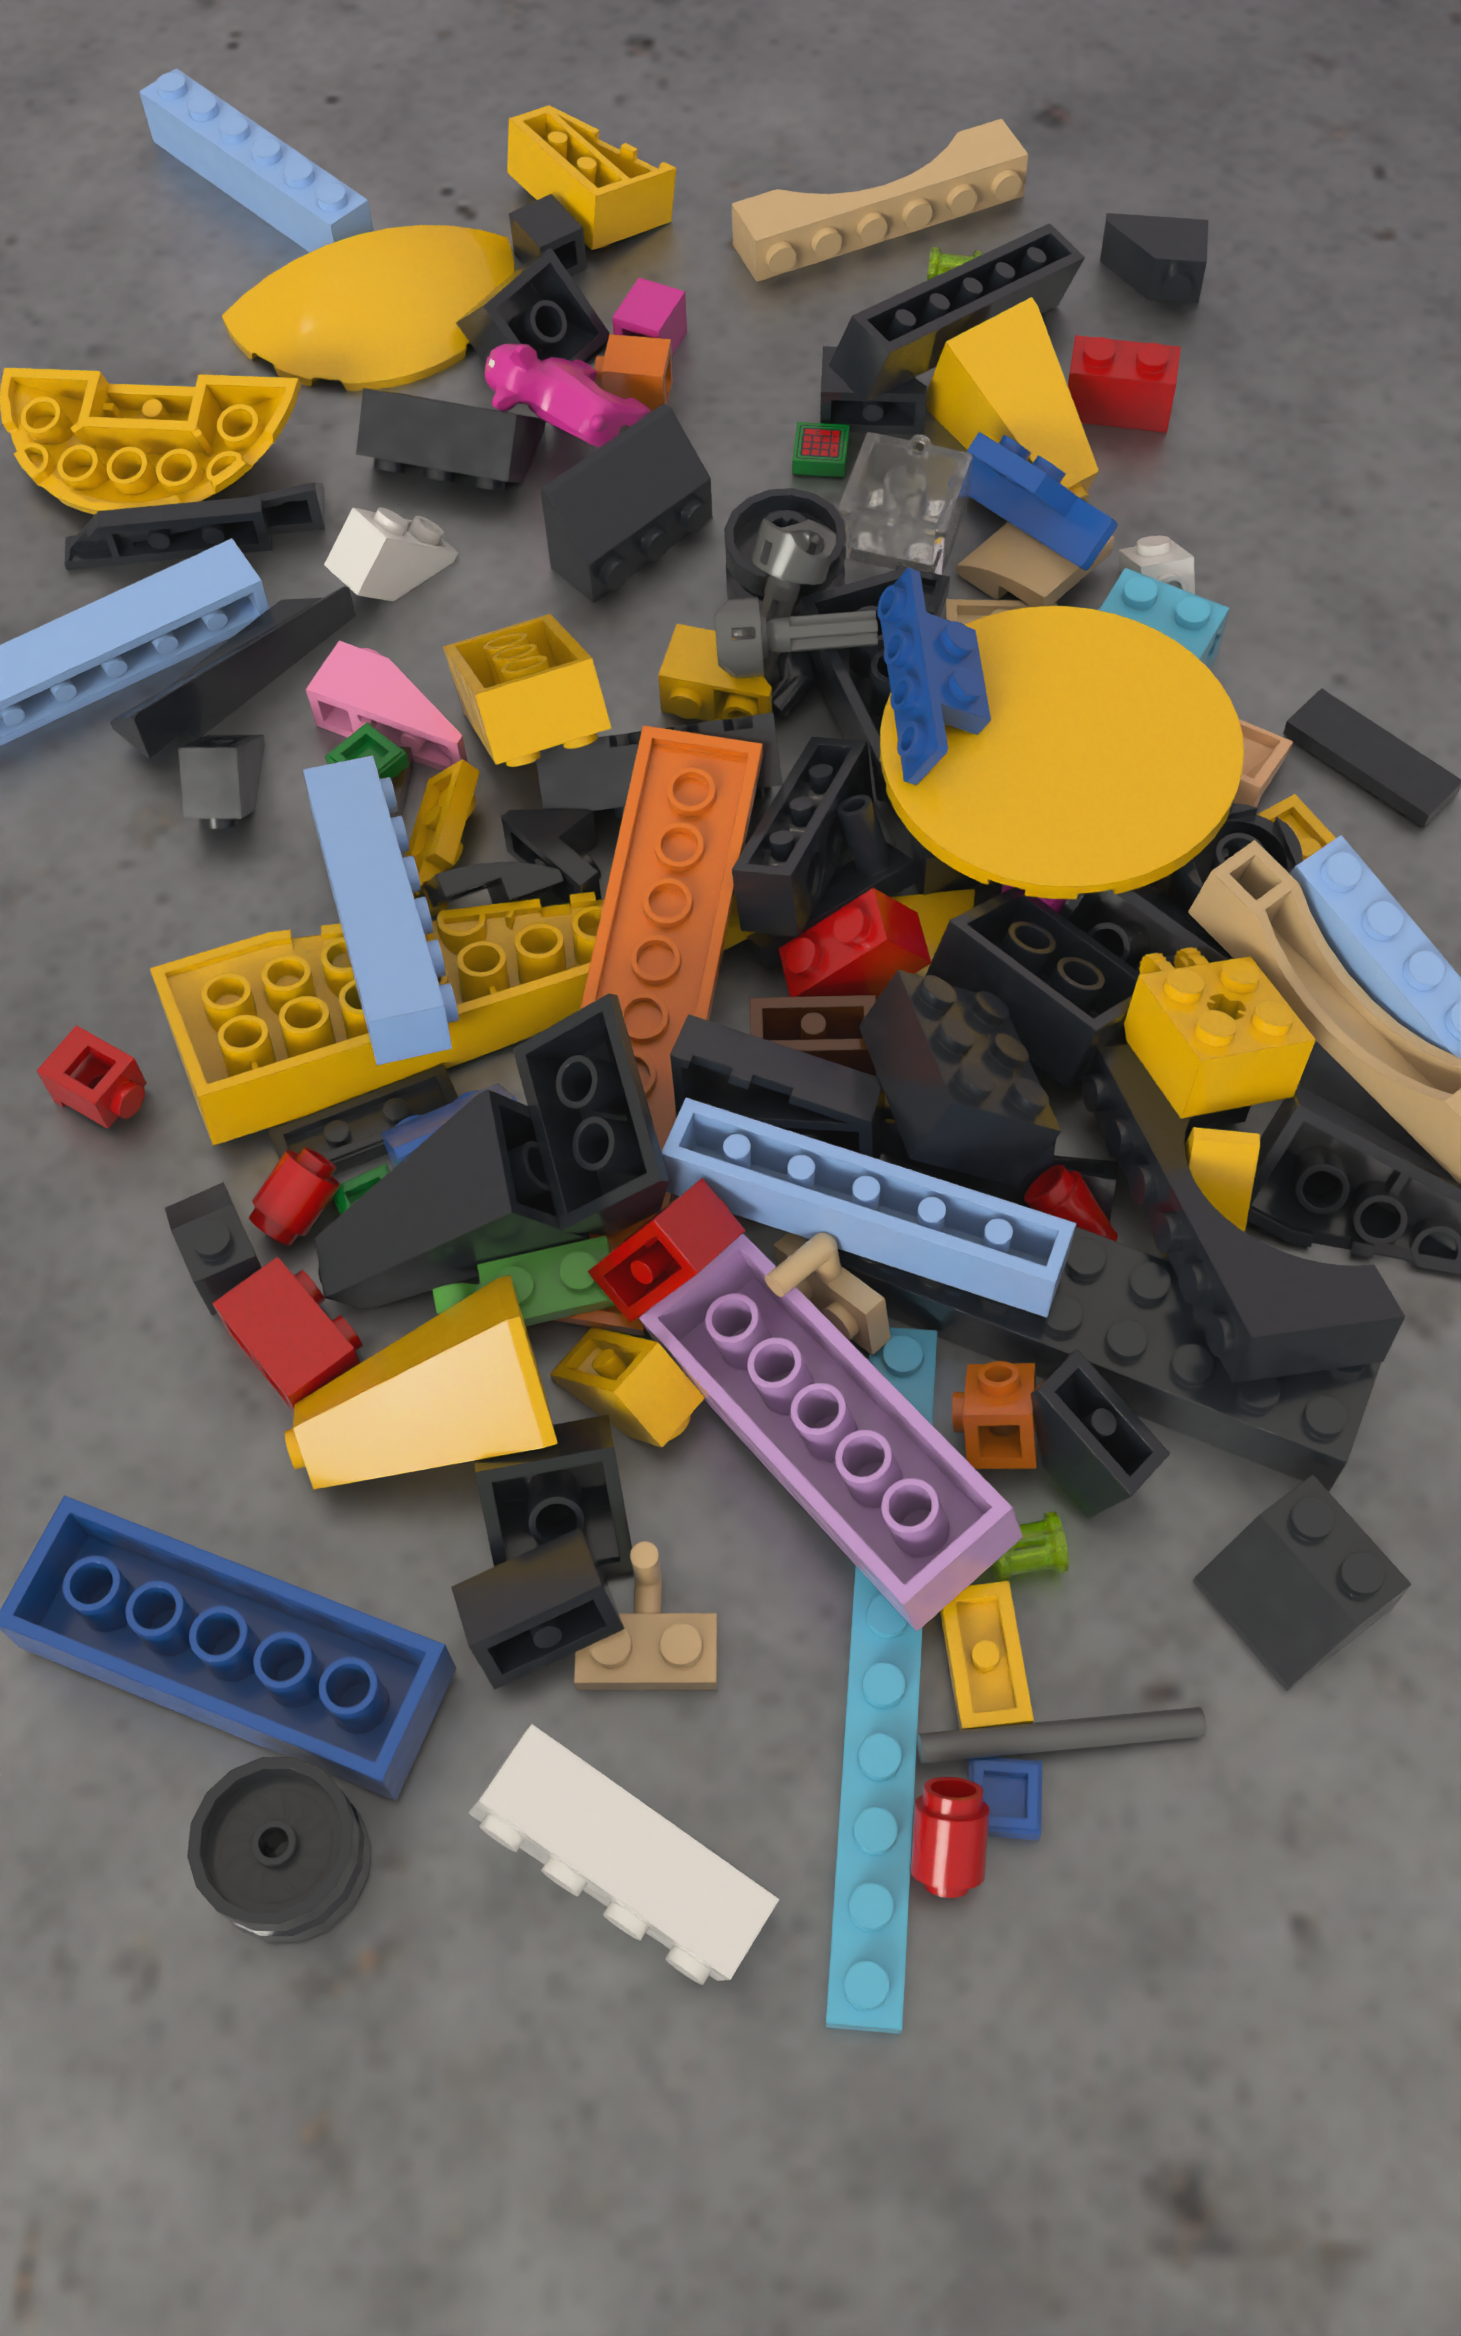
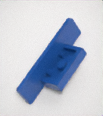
[949,432,1118,571]
[877,567,991,785]

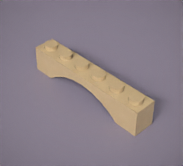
[732,118,1028,282]
[1188,840,1461,1184]

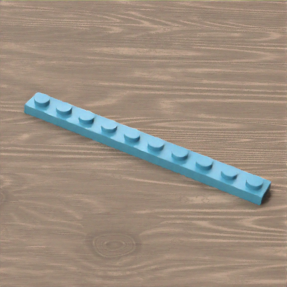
[826,1327,937,2034]

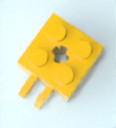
[1124,947,1316,1119]

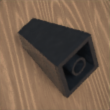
[315,1089,590,1310]

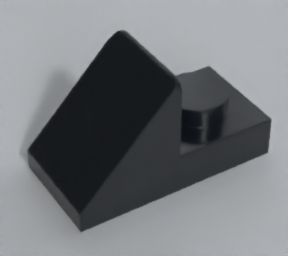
[501,809,602,904]

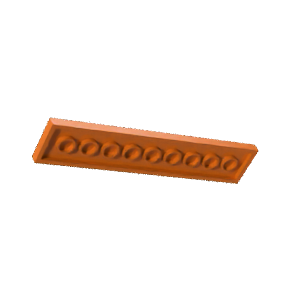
[554,725,763,1337]

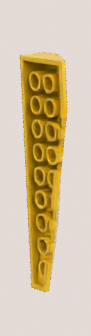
[150,892,755,1146]

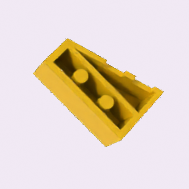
[507,105,676,250]

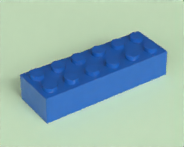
[0,1495,457,1801]

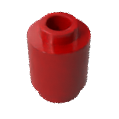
[248,1147,340,1246]
[911,1777,990,1898]

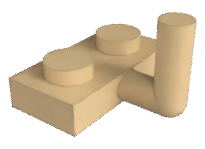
[765,1232,891,1355]
[574,1541,718,1691]

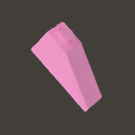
[306,641,468,771]

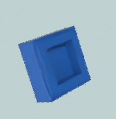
[967,1757,1042,1840]

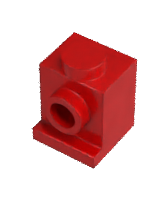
[36,1025,147,1129]

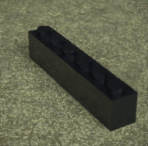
[829,223,1085,402]

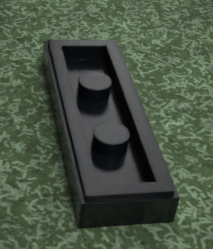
[1283,688,1461,828]
[268,1063,458,1175]

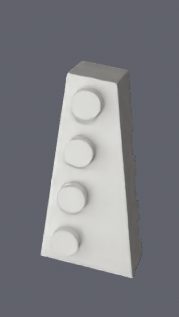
[468,1724,779,1985]

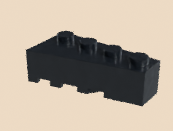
[536,713,783,818]

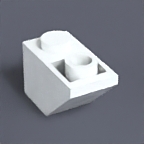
[324,507,458,602]

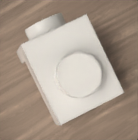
[1119,536,1195,594]

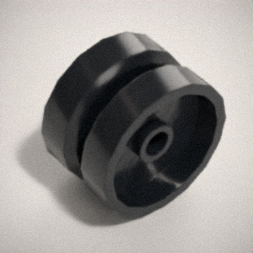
[724,488,846,616]
[187,1757,370,1943]

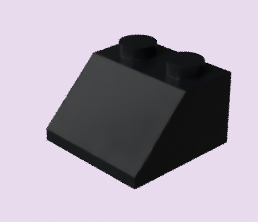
[456,248,610,363]
[475,1414,633,1578]
[1193,1475,1412,1692]

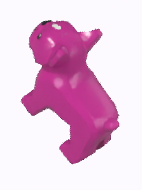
[485,344,651,448]

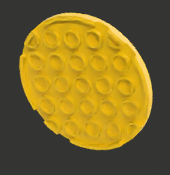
[880,606,1244,899]

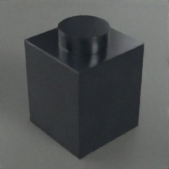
[509,194,587,276]

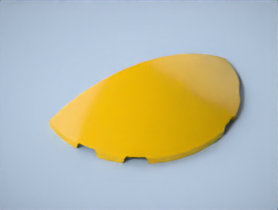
[222,225,515,391]
[0,368,302,515]

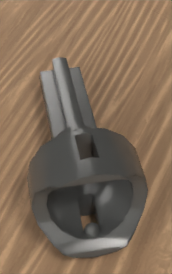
[751,519,837,683]
[715,597,878,678]

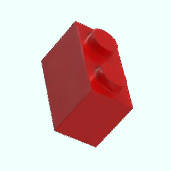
[1068,335,1181,433]
[779,888,932,997]
[587,1178,746,1323]
[212,1257,363,1413]

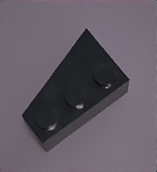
[670,1014,886,1160]

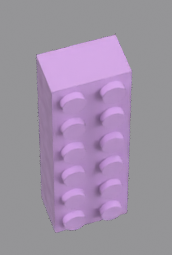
[639,1234,1023,1632]

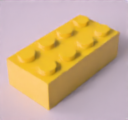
[443,614,612,767]

